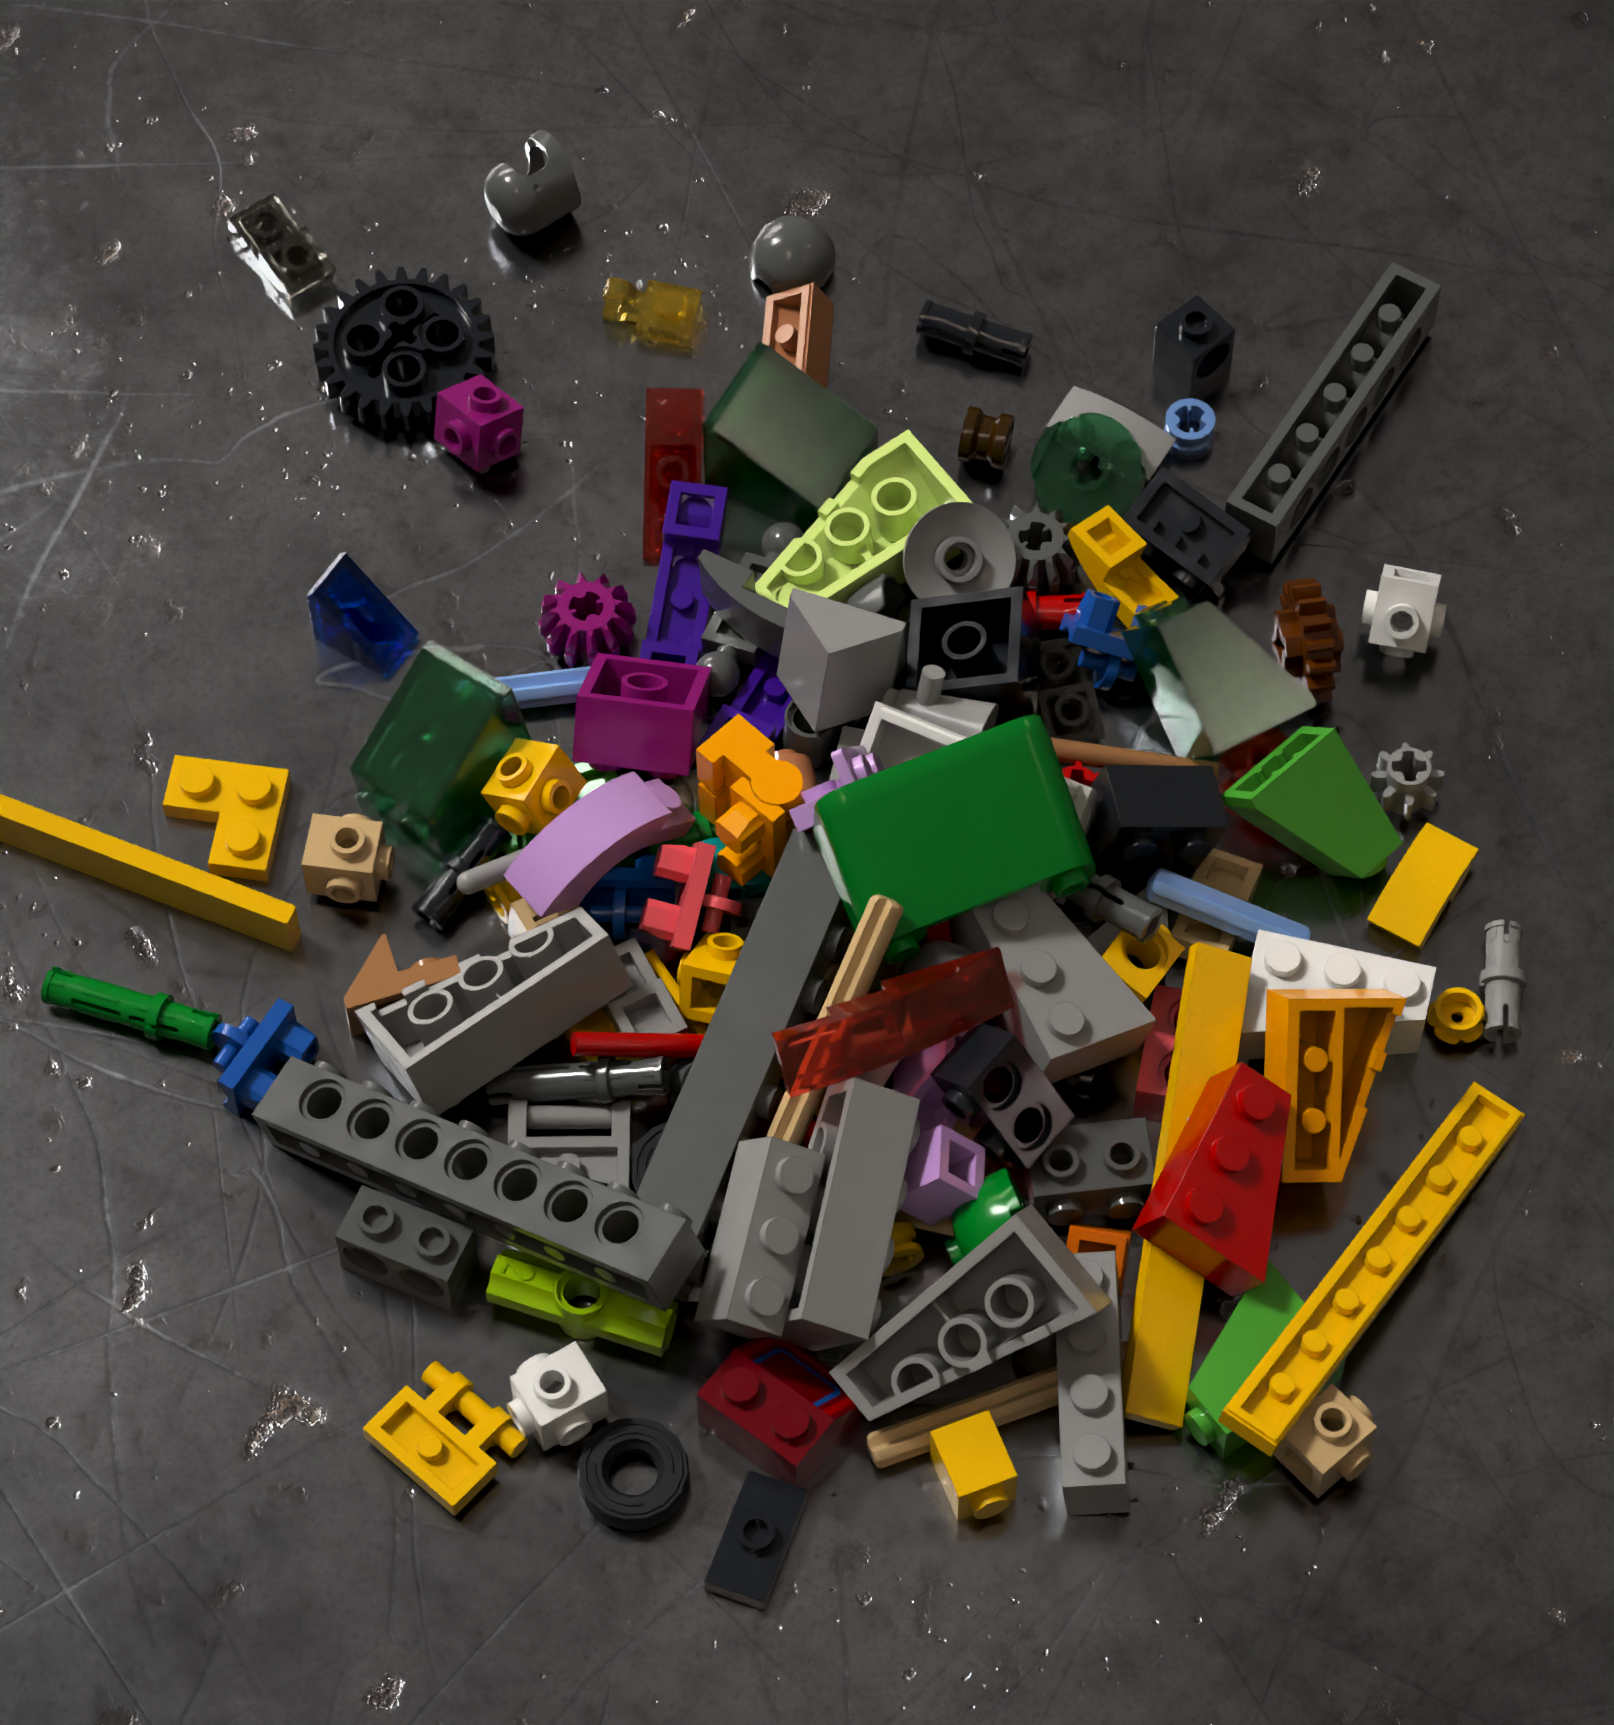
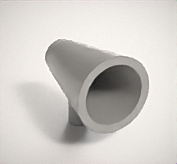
[882,665,999,738]

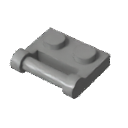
[508,1098,632,1200]

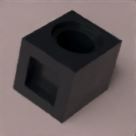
[1152,295,1235,398]

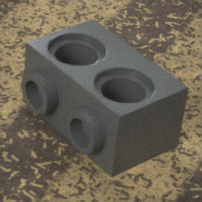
[335,1185,479,1312]

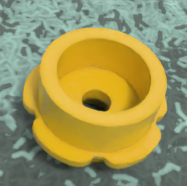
[1427,987,1485,1044]

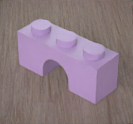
[892,1019,985,1225]

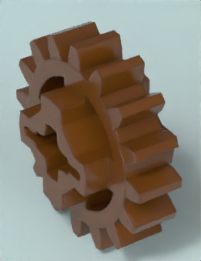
[1271,577,1344,706]

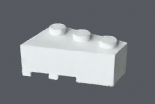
[1237,929,1436,1065]

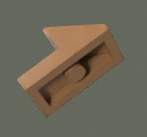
[343,934,461,1036]

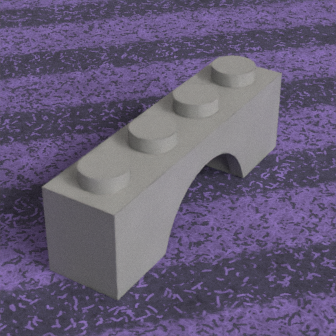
[1056,1251,1130,1516]

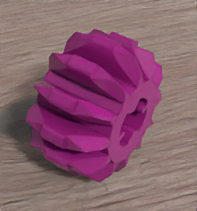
[538,571,636,668]

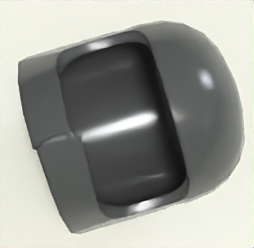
[483,130,581,237]

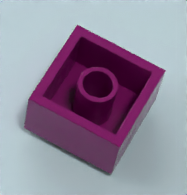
[572,653,712,779]

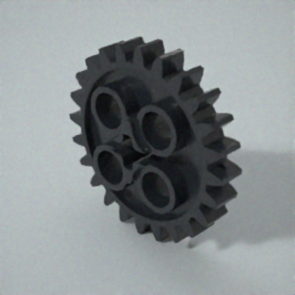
[313,267,496,431]

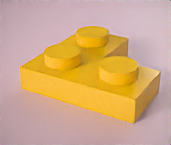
[162,755,291,882]

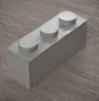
[694,1136,826,1339]

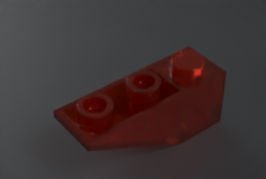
[643,388,706,559]

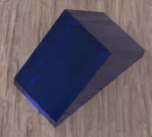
[307,553,419,675]

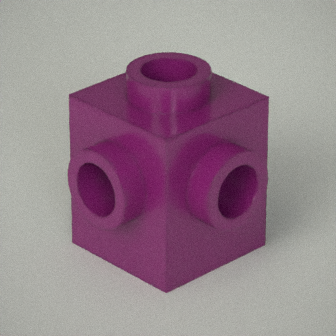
[434,374,524,472]

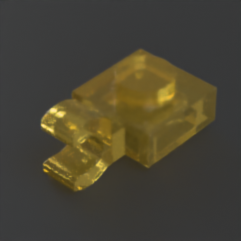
[602,278,703,347]

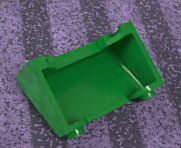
[813,714,1096,964]

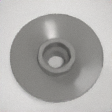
[903,502,1016,599]

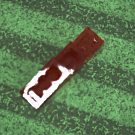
[771,947,1014,1098]

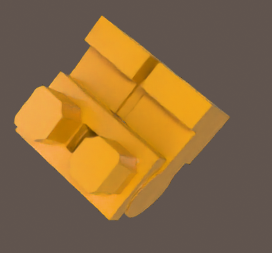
[696,714,804,886]

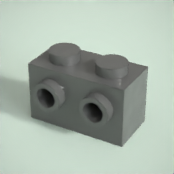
[1024,1117,1154,1226]

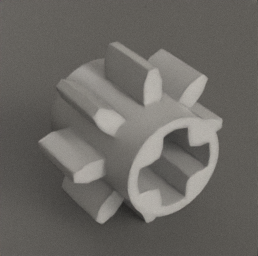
[1369,742,1445,820]

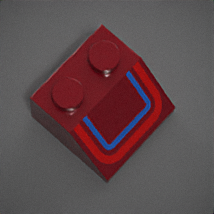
[696,1337,863,1488]

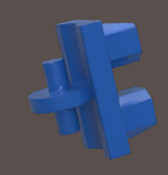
[1059,589,1173,691]
[579,855,676,940]
[211,998,319,1116]

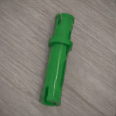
[41,966,222,1051]

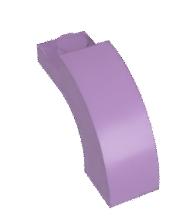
[503,771,696,917]

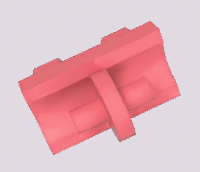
[638,841,743,953]

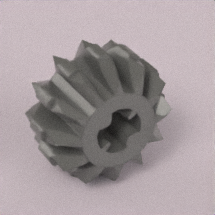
[1000,502,1080,596]

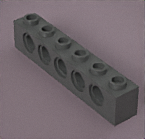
[1225,262,1441,564]

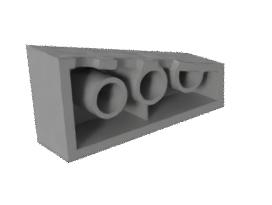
[948,885,1157,1084]
[354,907,633,1114]
[770,1077,920,1351]
[829,1204,1112,1421]

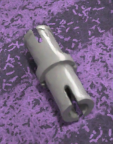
[1479,920,1527,1043]

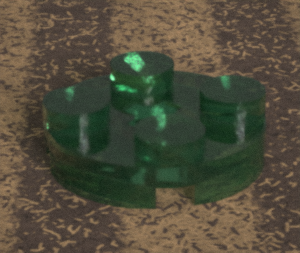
[1030,412,1146,524]

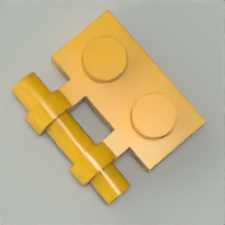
[363,1361,528,1516]

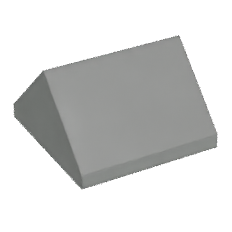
[777,588,906,732]

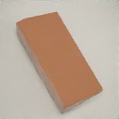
[758,282,834,395]

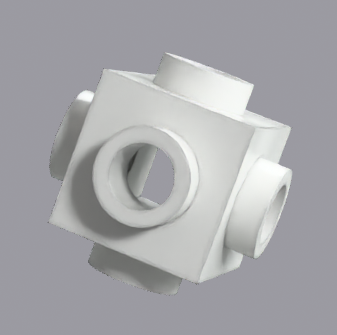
[1361,564,1447,658]
[507,1341,609,1451]

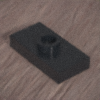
[704,1470,808,1610]

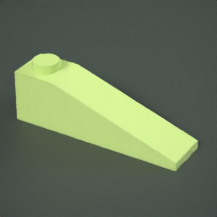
[755,429,973,608]

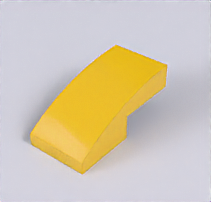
[1067,505,1179,629]
[1367,822,1480,950]

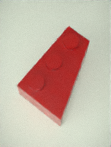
[1132,1062,1292,1296]

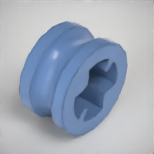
[1164,398,1216,456]

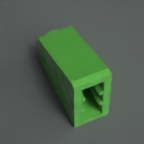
[1221,726,1403,879]
[1184,1261,1346,1459]

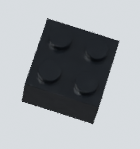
[905,586,1042,726]
[1086,765,1230,890]

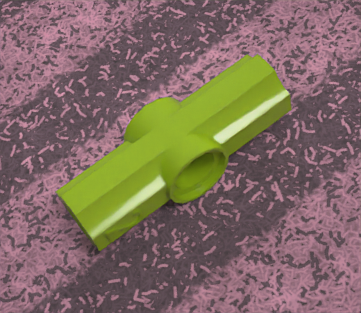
[486,1247,680,1357]

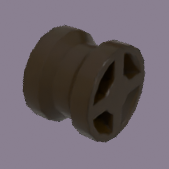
[958,406,1015,471]

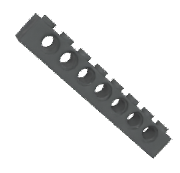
[251,1056,704,1312]

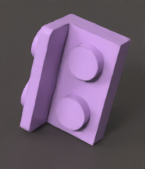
[789,745,884,833]

